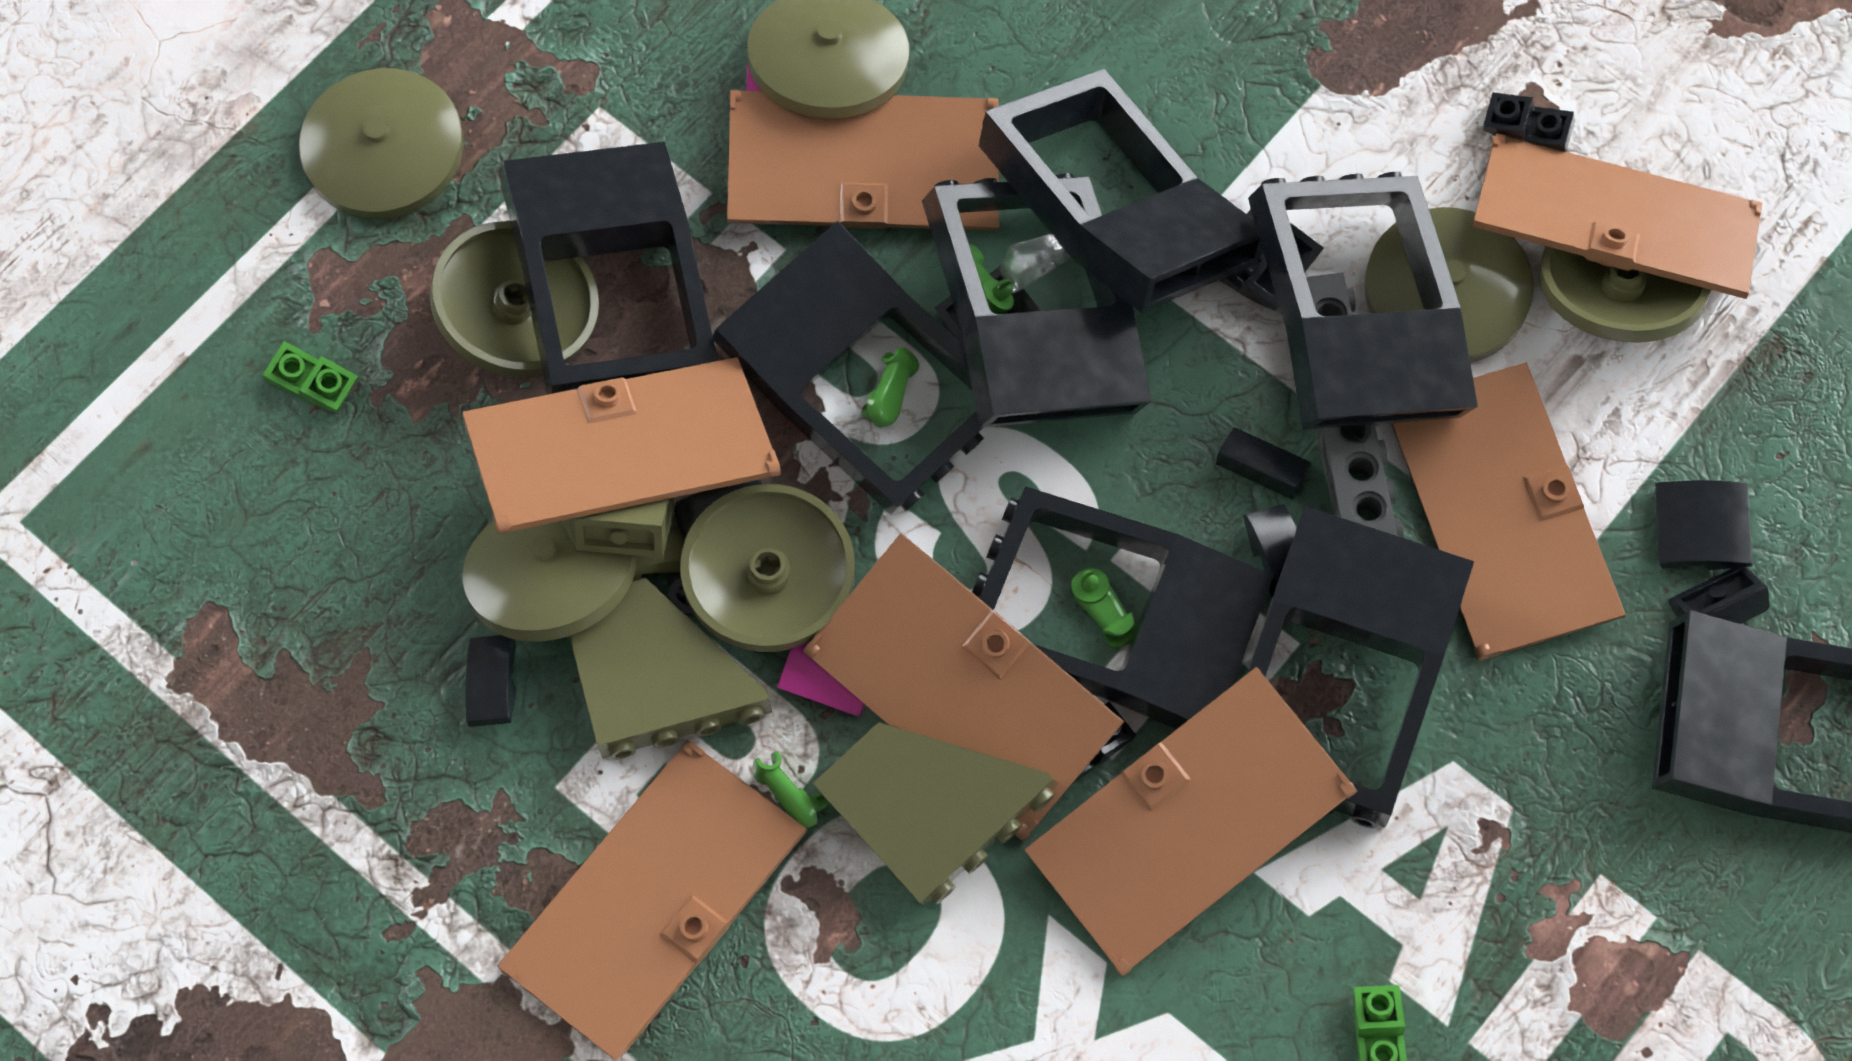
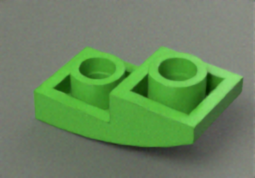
[262,341,358,413]
[1353,985,1407,1061]

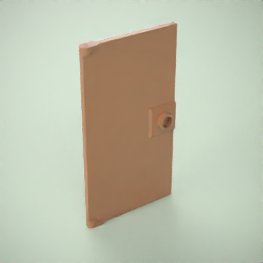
[727,90,999,231]
[1472,133,1763,299]
[462,357,781,535]
[1391,362,1626,661]
[803,533,1124,842]
[1024,667,1357,977]
[497,740,807,1061]

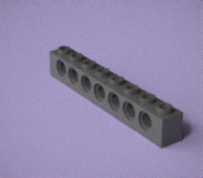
[1306,273,1404,538]

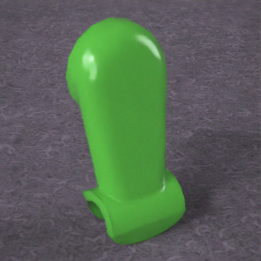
[969,244,1014,314]
[861,347,920,428]
[1071,568,1137,649]
[753,751,829,828]

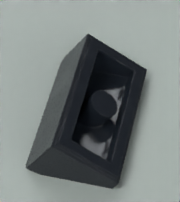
[1216,427,1311,500]
[1668,567,1770,624]

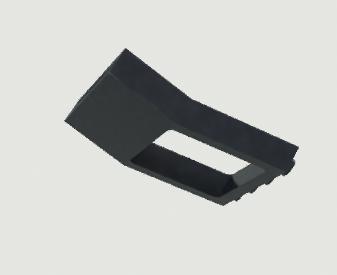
[978,69,1262,313]
[501,142,718,395]
[1248,172,1478,430]
[922,173,1152,428]
[713,221,998,515]
[972,486,1274,729]
[1247,506,1474,828]
[1652,610,1852,833]

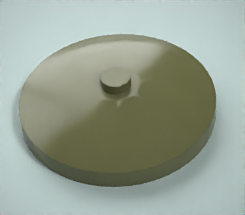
[747,0,909,119]
[299,68,464,219]
[1364,207,1534,363]
[430,221,599,377]
[1539,246,1711,343]
[680,484,855,652]
[462,520,636,641]

